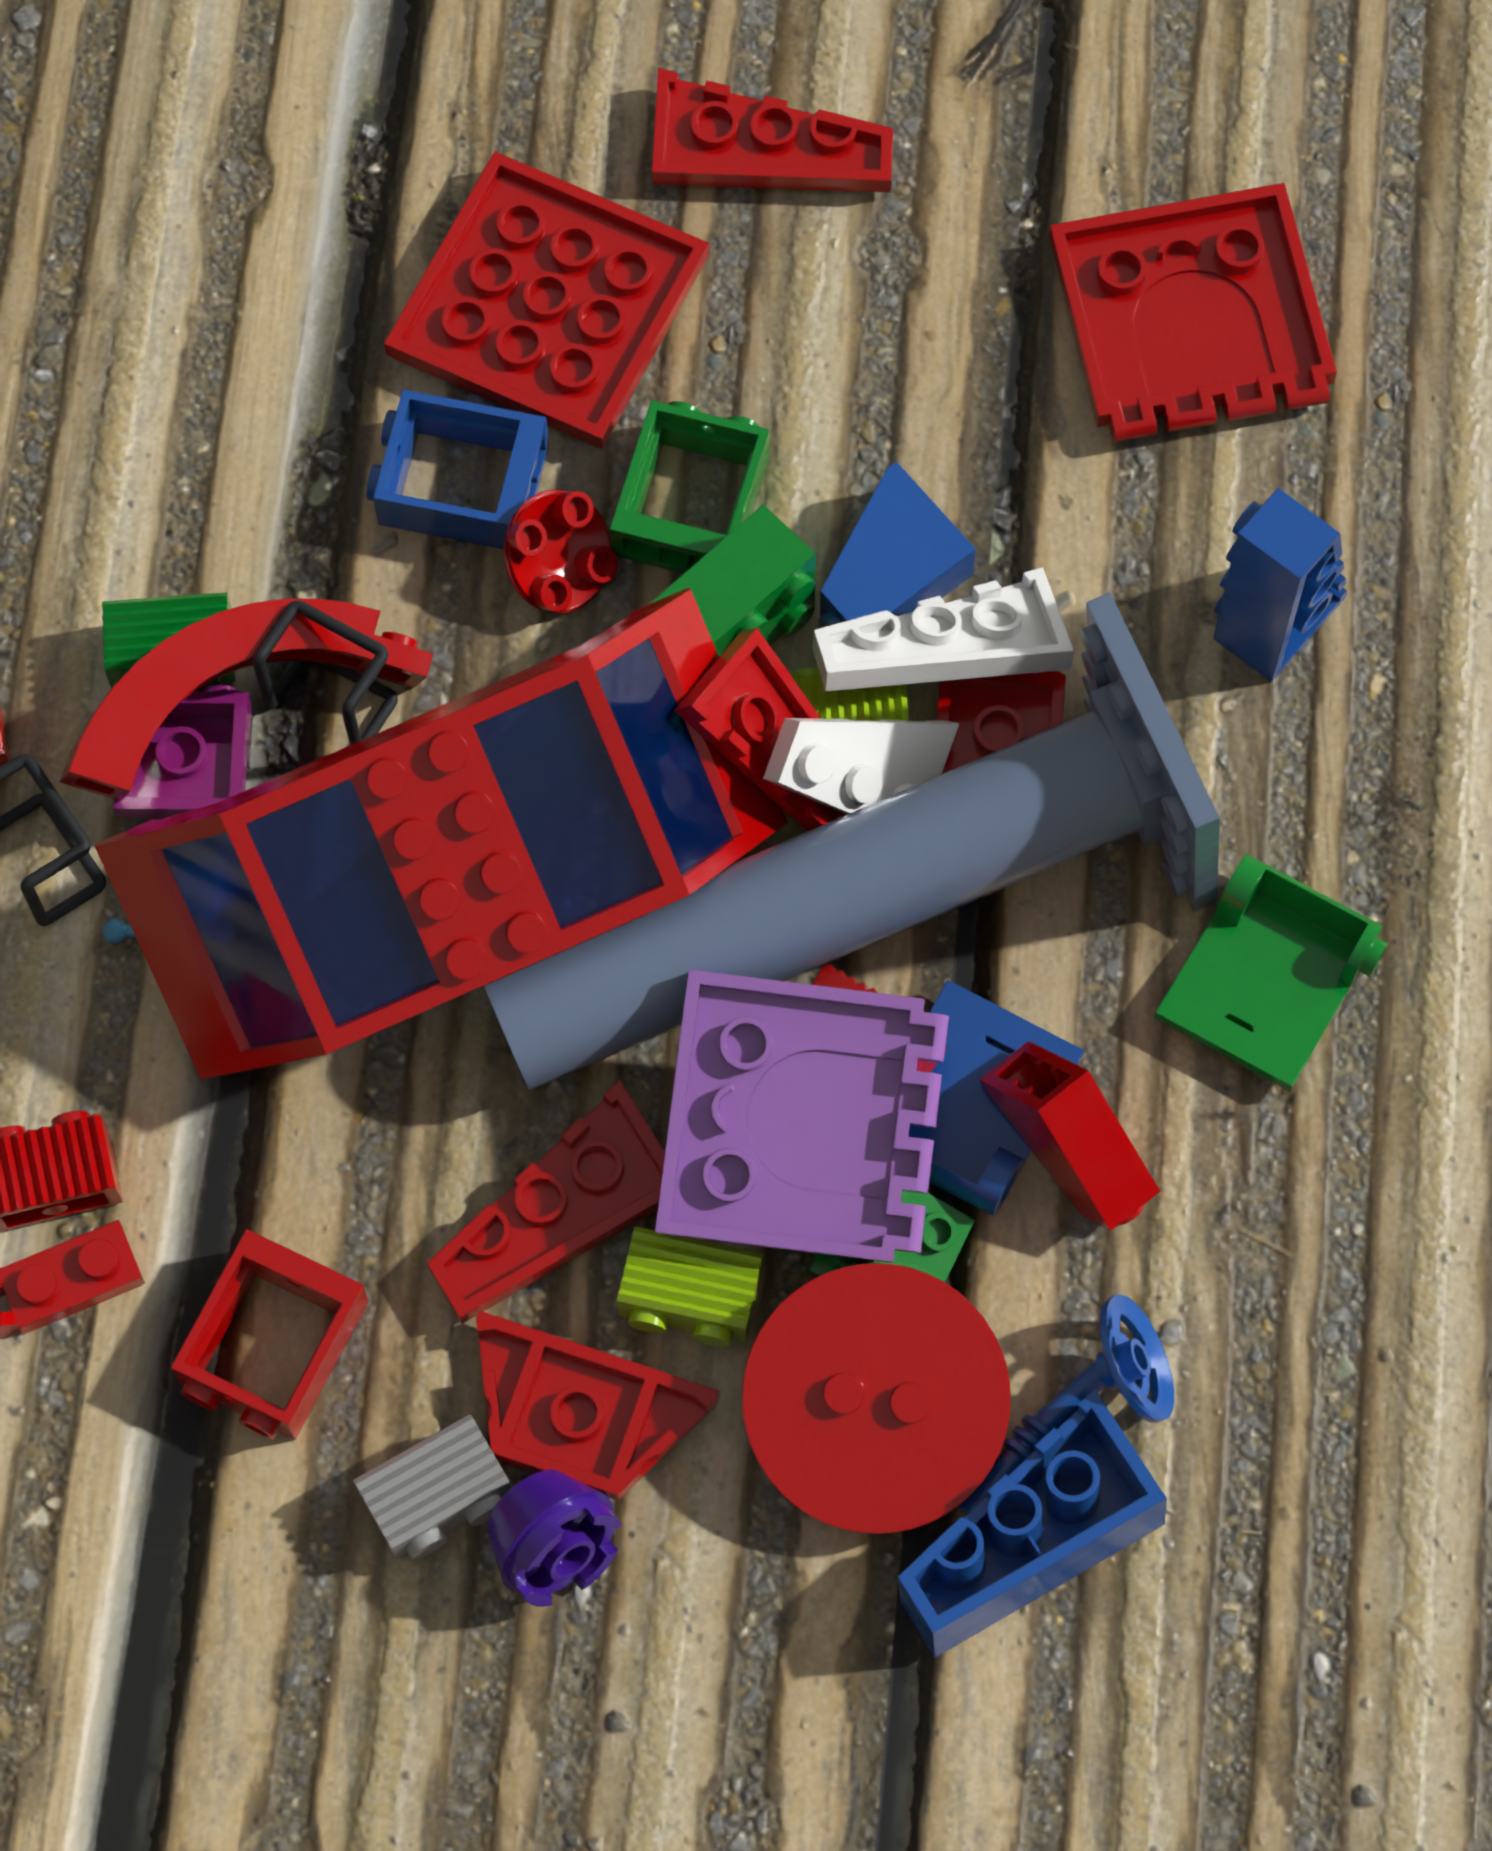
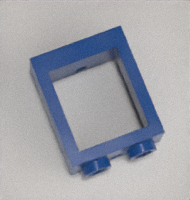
[366,389,549,549]

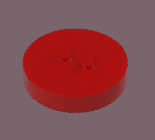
[741,1263,1011,1534]

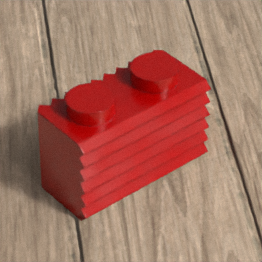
[0,1111,123,1231]

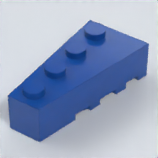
[1213,488,1347,682]
[898,1389,1167,1658]

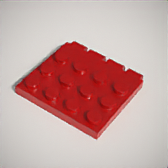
[1049,183,1337,442]

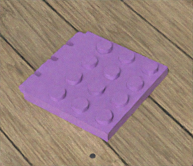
[655,969,949,1263]

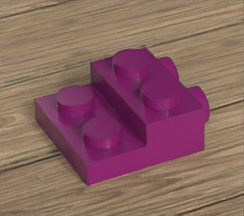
[114,685,253,818]

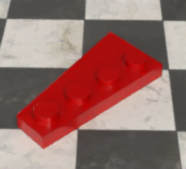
[652,68,893,193]

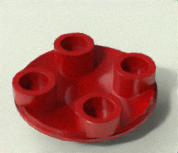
[504,489,618,614]

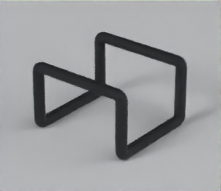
[252,600,398,745]
[0,754,106,926]

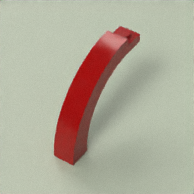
[59,599,433,801]

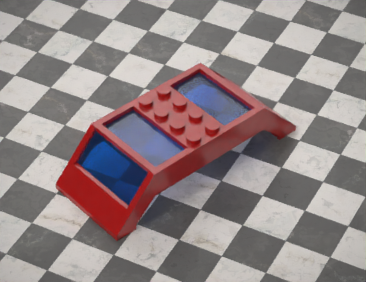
[95,587,788,1079]

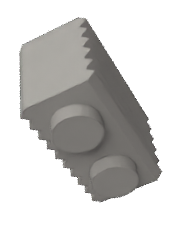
[353,1414,511,1560]

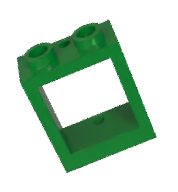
[610,400,770,574]

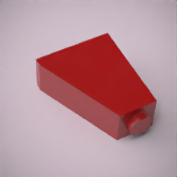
[979,1041,1161,1231]

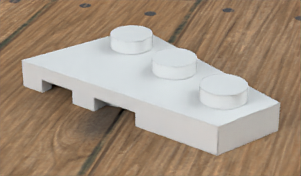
[763,718,959,815]

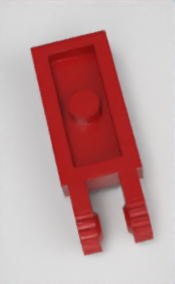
[0,1220,145,1339]

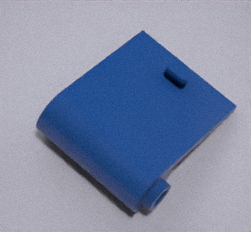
[908,980,1084,1217]

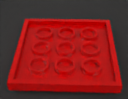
[384,151,710,449]

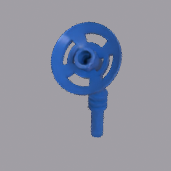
[958,1294,1174,1516]

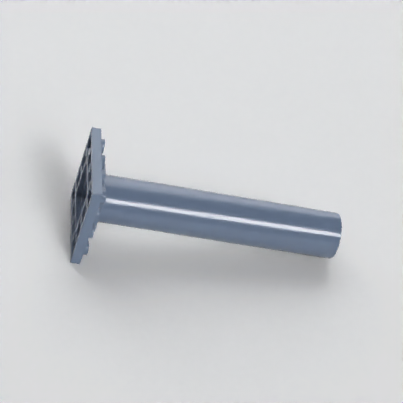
[484,592,1220,1090]

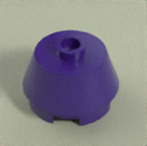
[487,1470,622,1607]

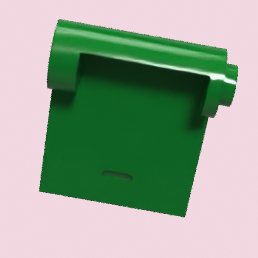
[1154,854,1388,1092]

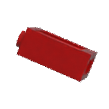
[171,1229,369,1440]

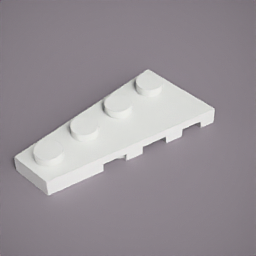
[812,567,1074,691]

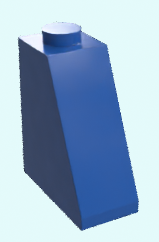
[818,461,976,628]

